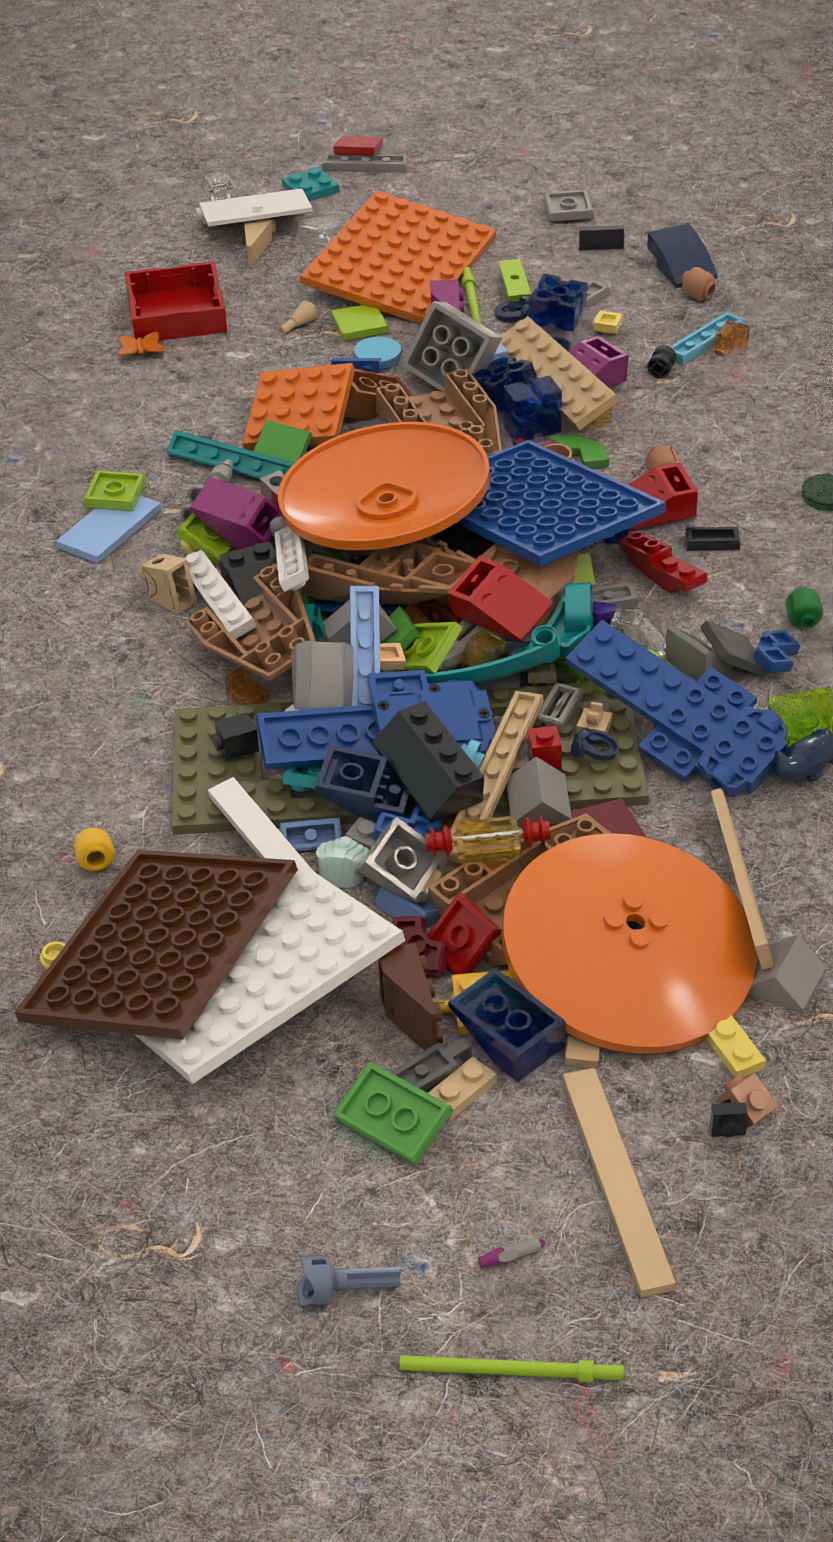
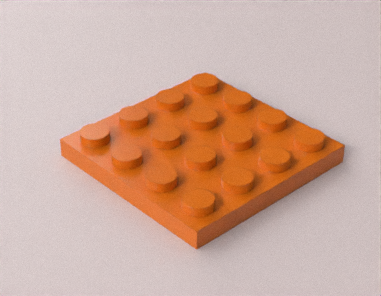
[242,363,355,450]

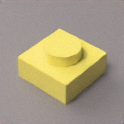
[593,310,623,334]

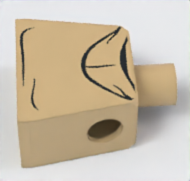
[138,554,198,615]

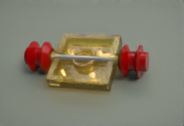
[425,815,551,864]

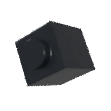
[212,712,259,761]

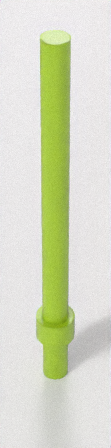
[462,267,482,324]
[399,1355,624,1383]

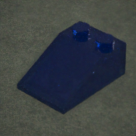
[448,968,565,1082]

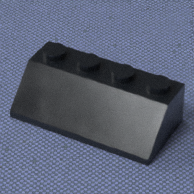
[372,701,484,823]

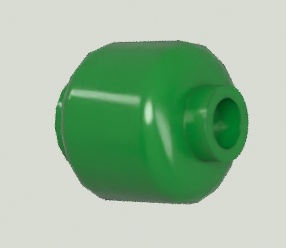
[785,587,824,628]

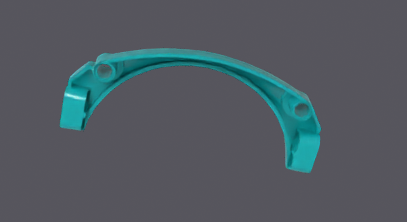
[304,582,593,686]

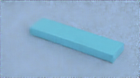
[670,312,745,365]

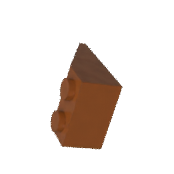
[344,369,413,420]

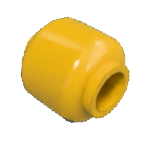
[74,828,115,872]

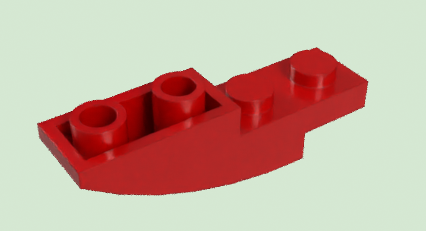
[618,531,708,593]

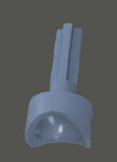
[297,1255,401,1306]

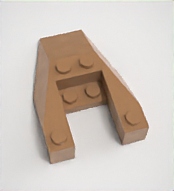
[301,536,476,605]

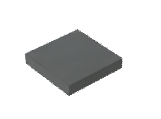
[700,620,766,676]

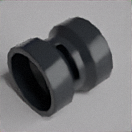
[647,345,677,378]

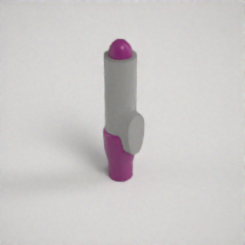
[478,1237,545,1268]

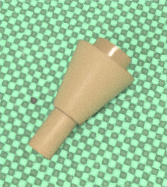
[279,300,318,335]

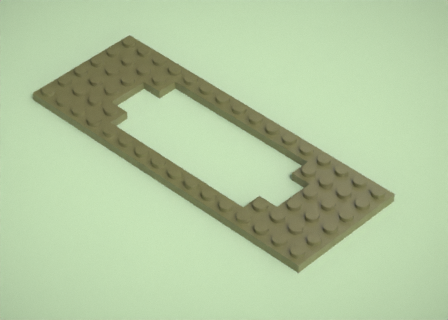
[172,683,649,835]

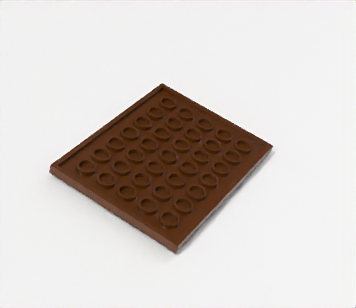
[14,850,298,1040]

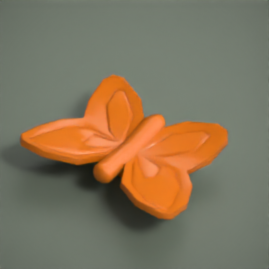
[118,332,165,356]

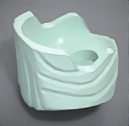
[316,836,369,888]

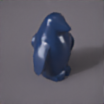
[774,728,833,782]

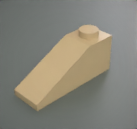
[244,218,276,266]

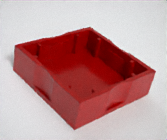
[124,261,228,341]

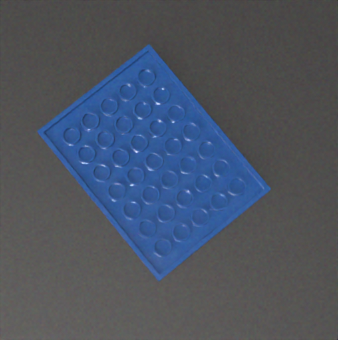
[457,440,666,566]

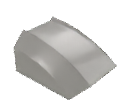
[291,640,353,710]
[357,817,447,902]

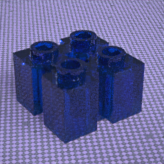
[529,273,588,332]
[473,354,541,412]
[504,375,562,441]

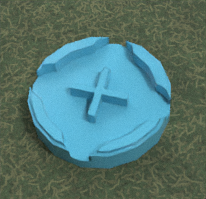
[354,337,401,369]

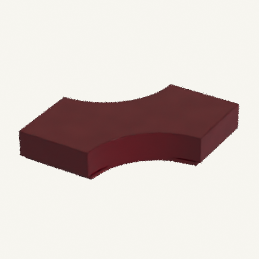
[392,916,449,977]

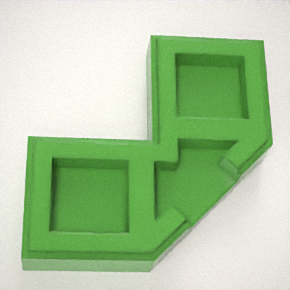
[550,434,609,469]

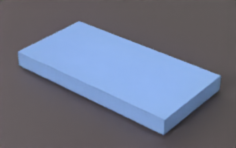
[56,496,161,564]

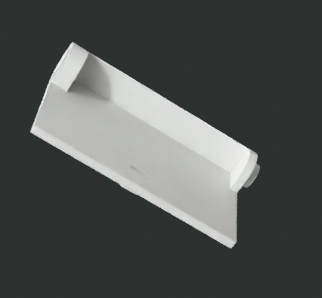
[195,188,313,227]

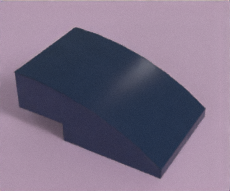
[647,223,718,288]
[315,745,411,823]

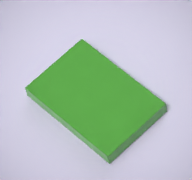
[332,1061,453,1167]

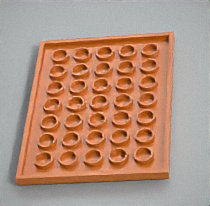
[300,191,496,324]

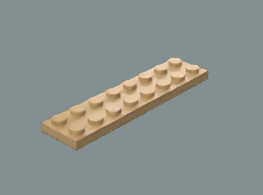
[500,316,619,430]

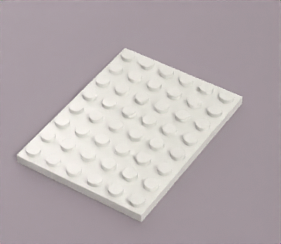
[134,860,405,1084]

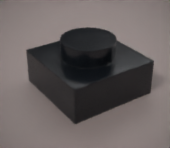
[710,1103,748,1137]

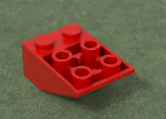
[623,462,698,531]
[447,556,554,643]

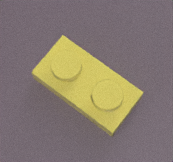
[706,1015,766,1078]

